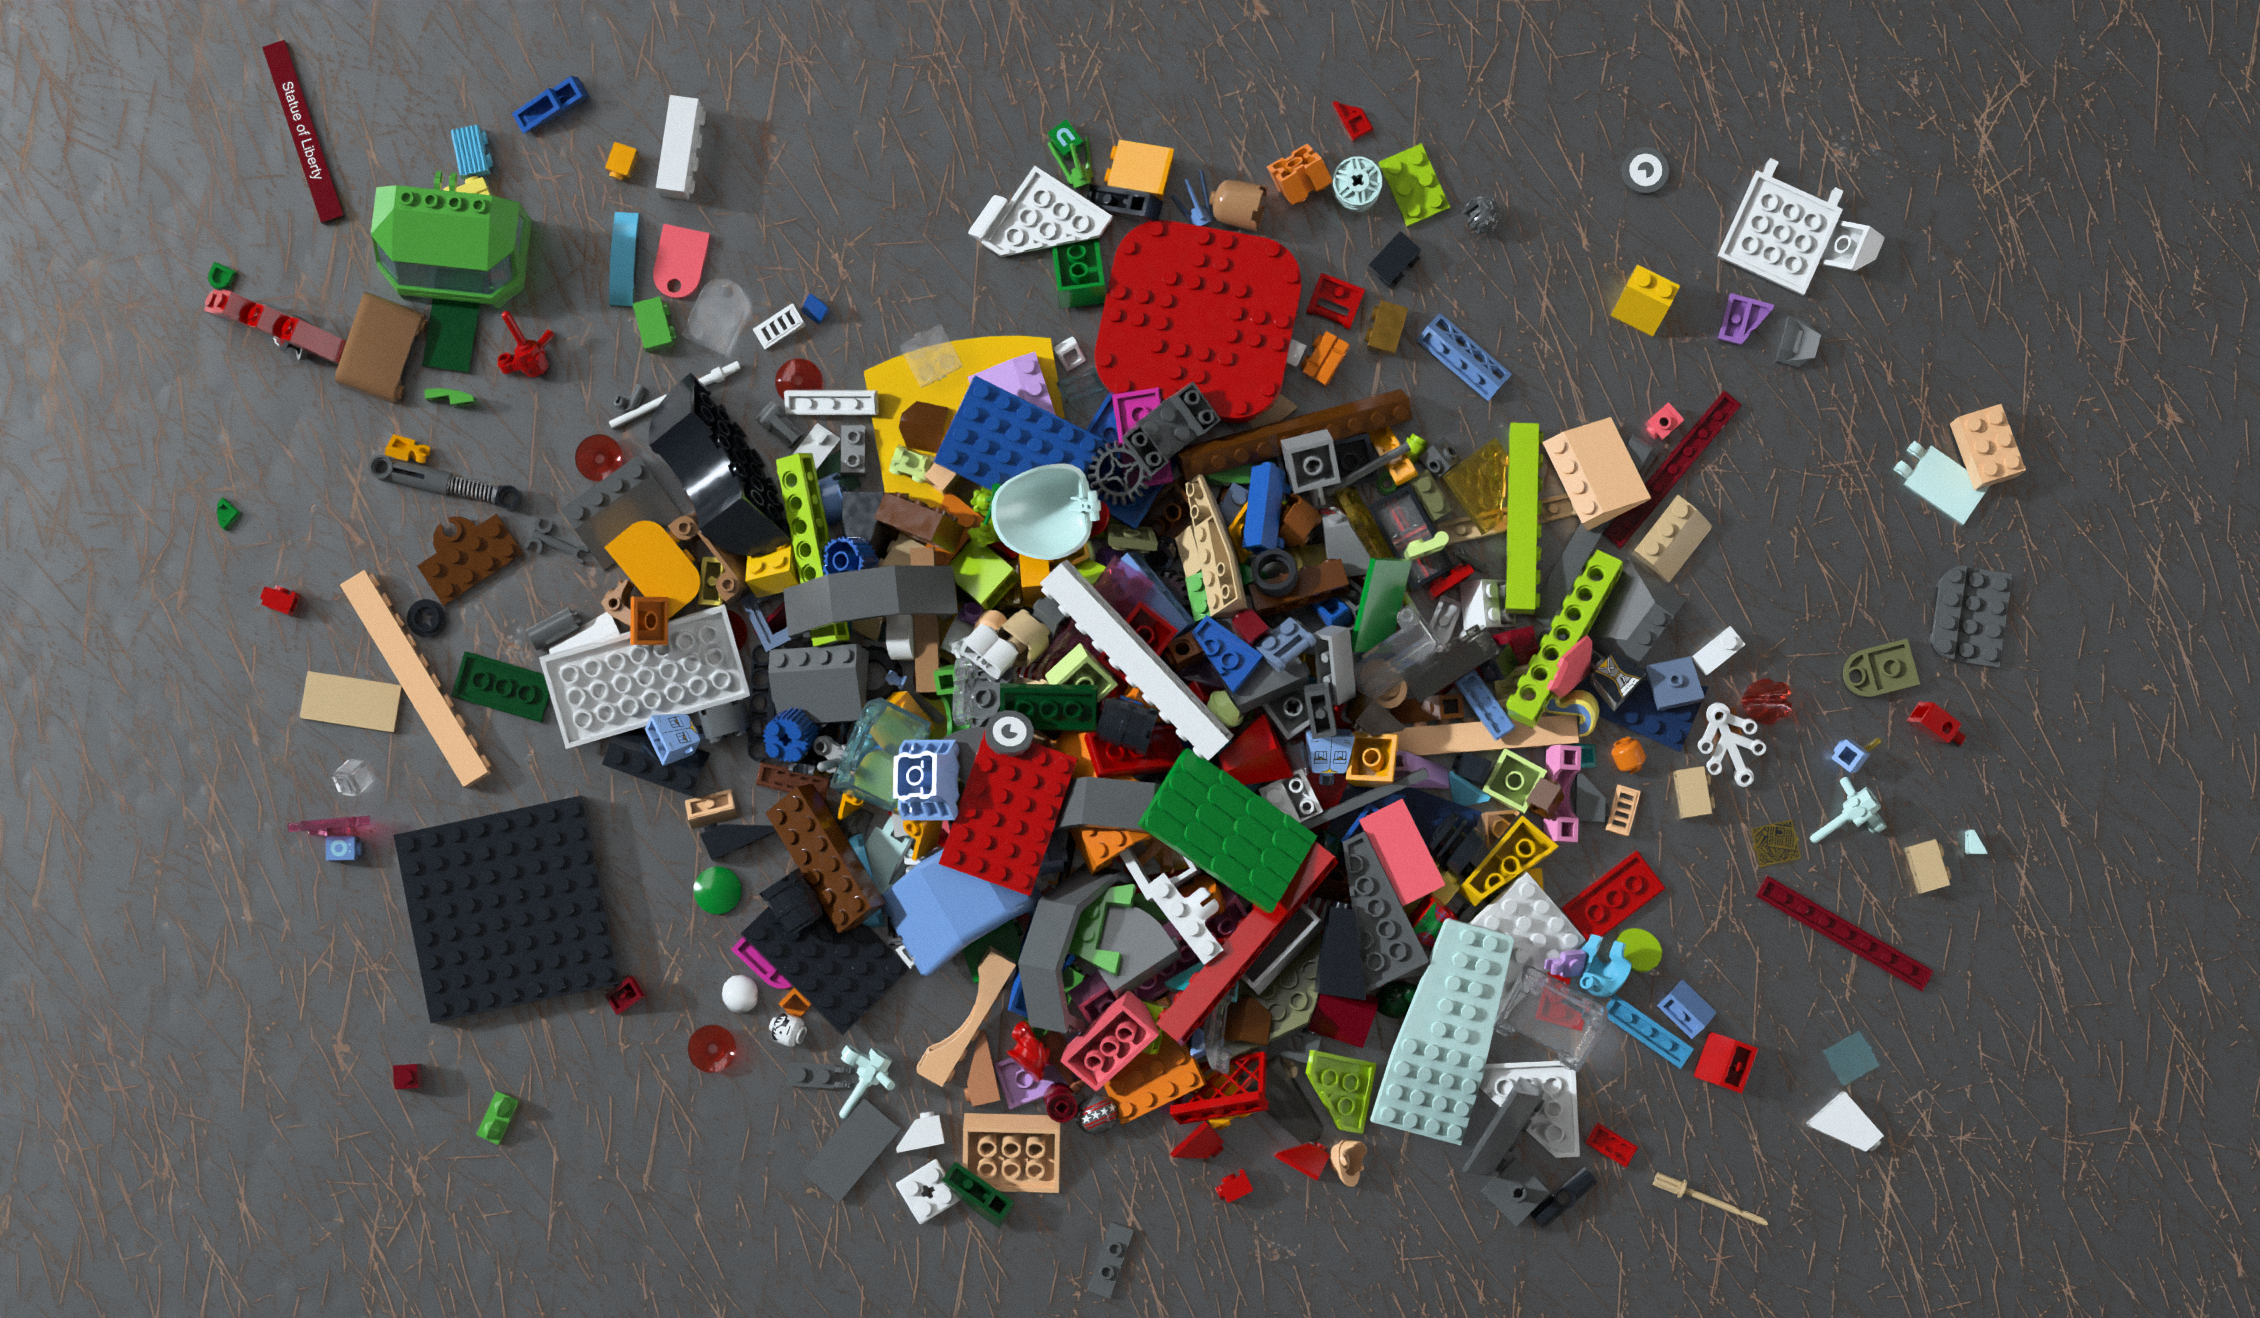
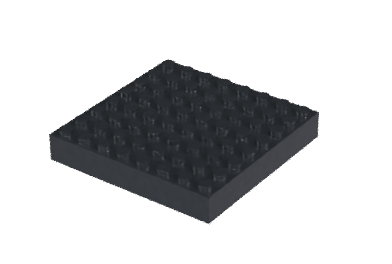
[393,795,622,1023]

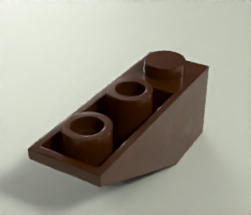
[1390,694,1464,724]

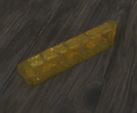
[1332,486,1395,559]

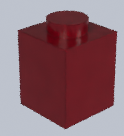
[1232,607,1269,648]
[393,1064,423,1089]

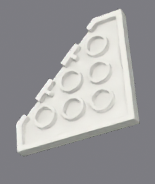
[981,166,1113,257]
[1479,1060,1580,1158]

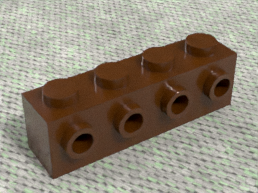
[1248,558,1350,619]

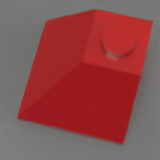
[1170,1121,1224,1158]
[1273,1141,1330,1181]

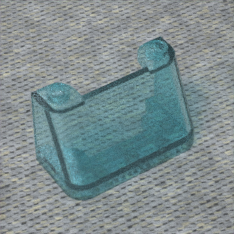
[830,697,931,811]

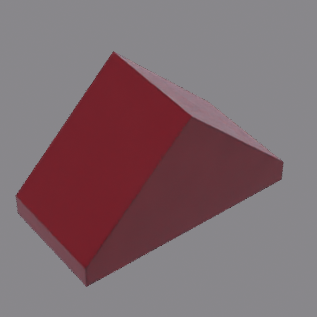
[604,975,649,1015]

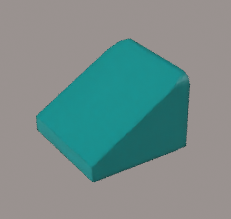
[1569,744,1597,768]

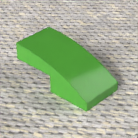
[424,388,477,408]

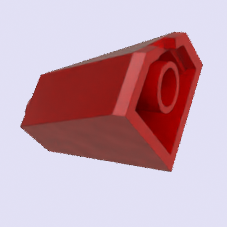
[1218,714,1294,785]

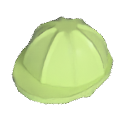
[1207,690,1244,729]

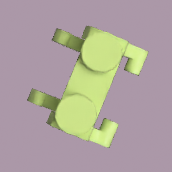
[889,445,935,483]

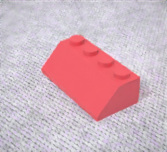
[1061,990,1159,1092]

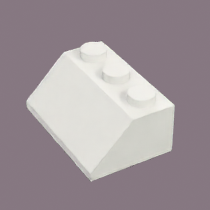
[547,612,622,654]

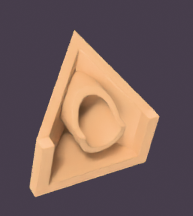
[1481,810,1520,851]

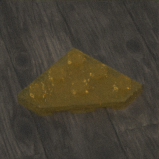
[1442,437,1509,535]

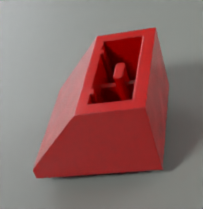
[1693,1032,1758,1094]

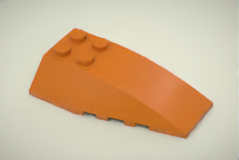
[1046,731,1154,875]

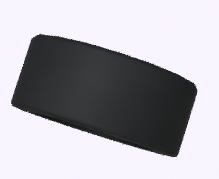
[1252,549,1298,597]

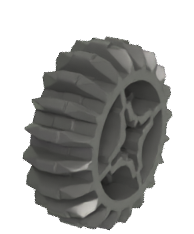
[1088,440,1152,505]

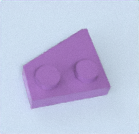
[1717,293,1774,346]

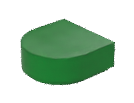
[208,262,237,290]

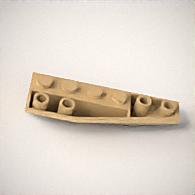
[1185,474,1248,618]

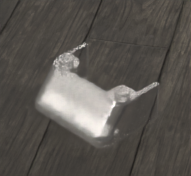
[1352,589,1443,699]

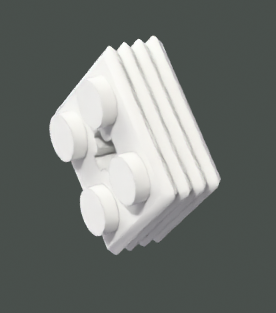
[896,1159,961,1224]

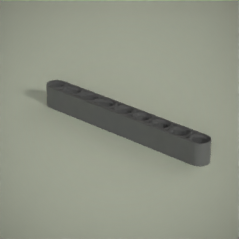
[1527,434,1653,626]

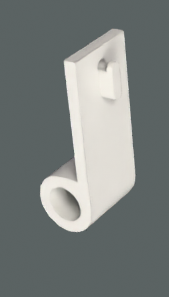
[775,423,840,484]

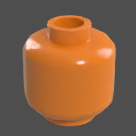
[1611,737,1646,774]

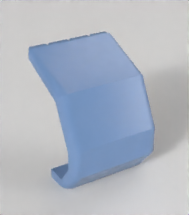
[882,848,1043,976]

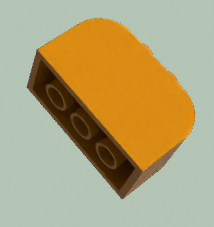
[604,521,700,619]

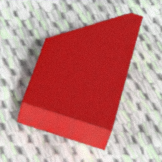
[1332,101,1374,142]

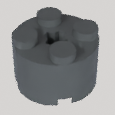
[698,698,751,743]

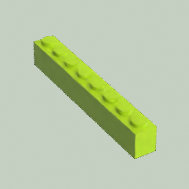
[1505,423,1543,614]

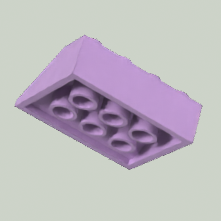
[968,352,1055,415]

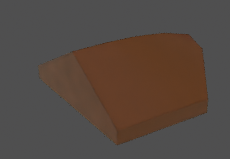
[899,401,948,454]
[1220,997,1272,1046]

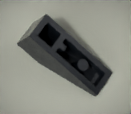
[1086,184,1163,222]
[700,823,776,861]

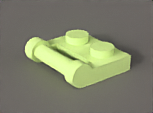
[1404,531,1449,561]

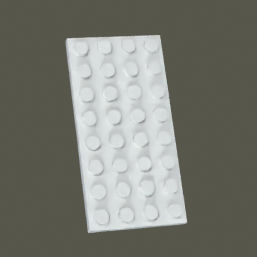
[539,604,750,749]

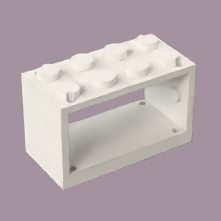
[1120,847,1202,902]

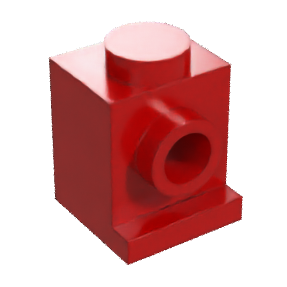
[260,585,300,617]
[1215,1168,1254,1203]

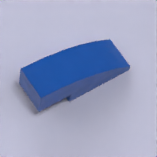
[512,76,590,134]

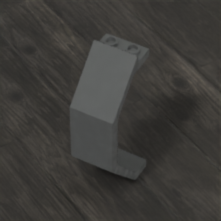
[783,565,958,640]
[1051,777,1161,838]
[1018,864,1134,1034]

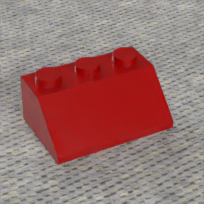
[1097,600,1178,684]

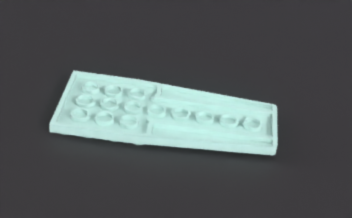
[1370,918,1514,1145]

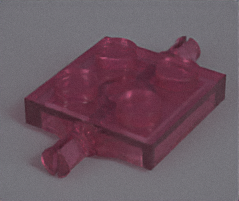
[287,815,371,837]

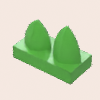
[476,1091,519,1145]

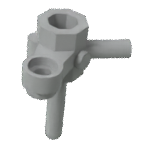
[813,736,875,777]

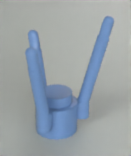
[1171,170,1214,227]

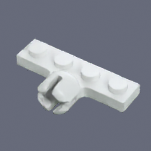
[1145,873,1223,965]

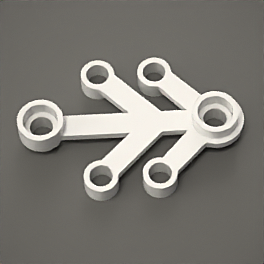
[1698,703,1766,787]

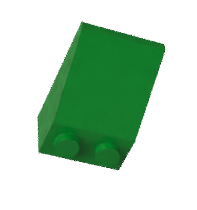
[1052,238,1106,309]

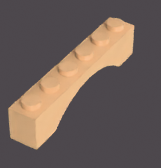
[916,946,1017,1087]

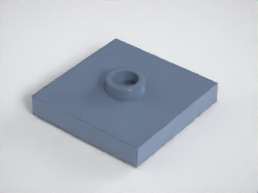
[1644,656,1705,711]

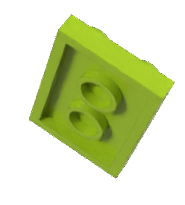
[1378,143,1450,227]

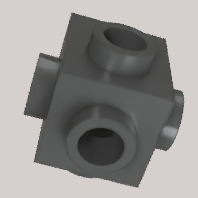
[1419,437,1462,480]

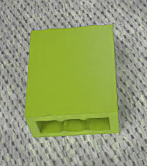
[948,541,1021,611]

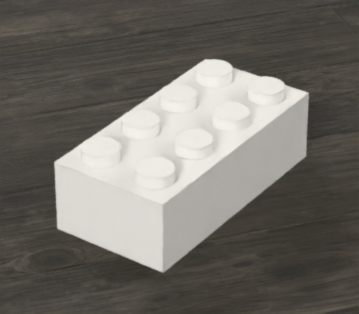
[656,95,706,201]

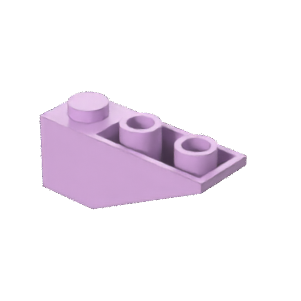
[1394,751,1449,789]

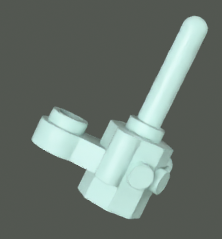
[1811,777,1887,843]
[839,1044,895,1119]

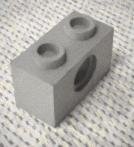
[841,425,866,477]

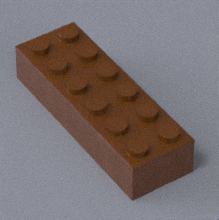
[765,784,887,933]

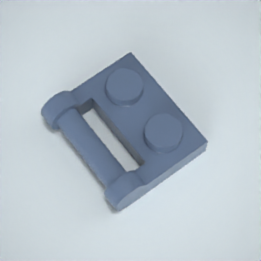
[1253,617,1317,673]

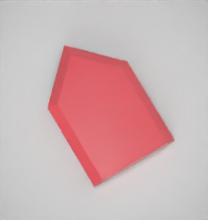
[1547,635,1593,698]

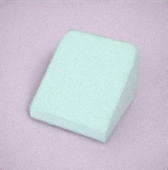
[1965,830,1988,855]

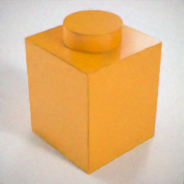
[605,141,639,181]

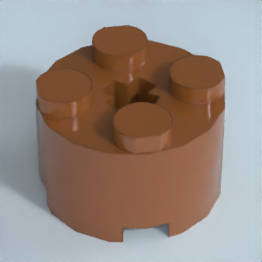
[1278,493,1322,548]

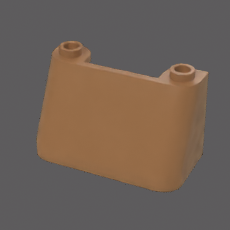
[335,292,427,404]
[668,512,752,607]

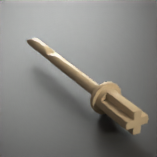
[1653,1172,1768,1226]

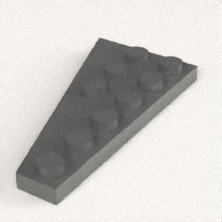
[1343,831,1429,993]

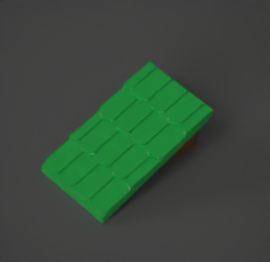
[1137,748,1317,913]

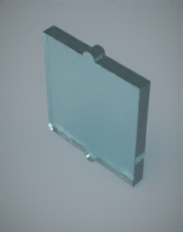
[1823,1031,1879,1086]

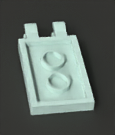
[1893,441,1990,526]
[865,816,916,895]

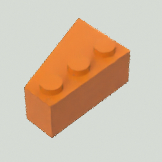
[925,489,985,566]

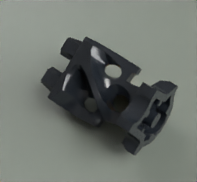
[788,722,851,777]

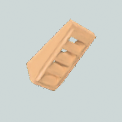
[1604,785,1641,837]

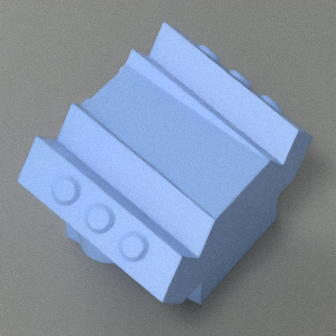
[893,740,961,820]

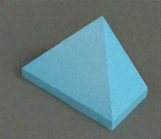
[1448,770,1491,806]

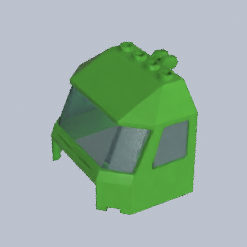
[371,171,532,309]

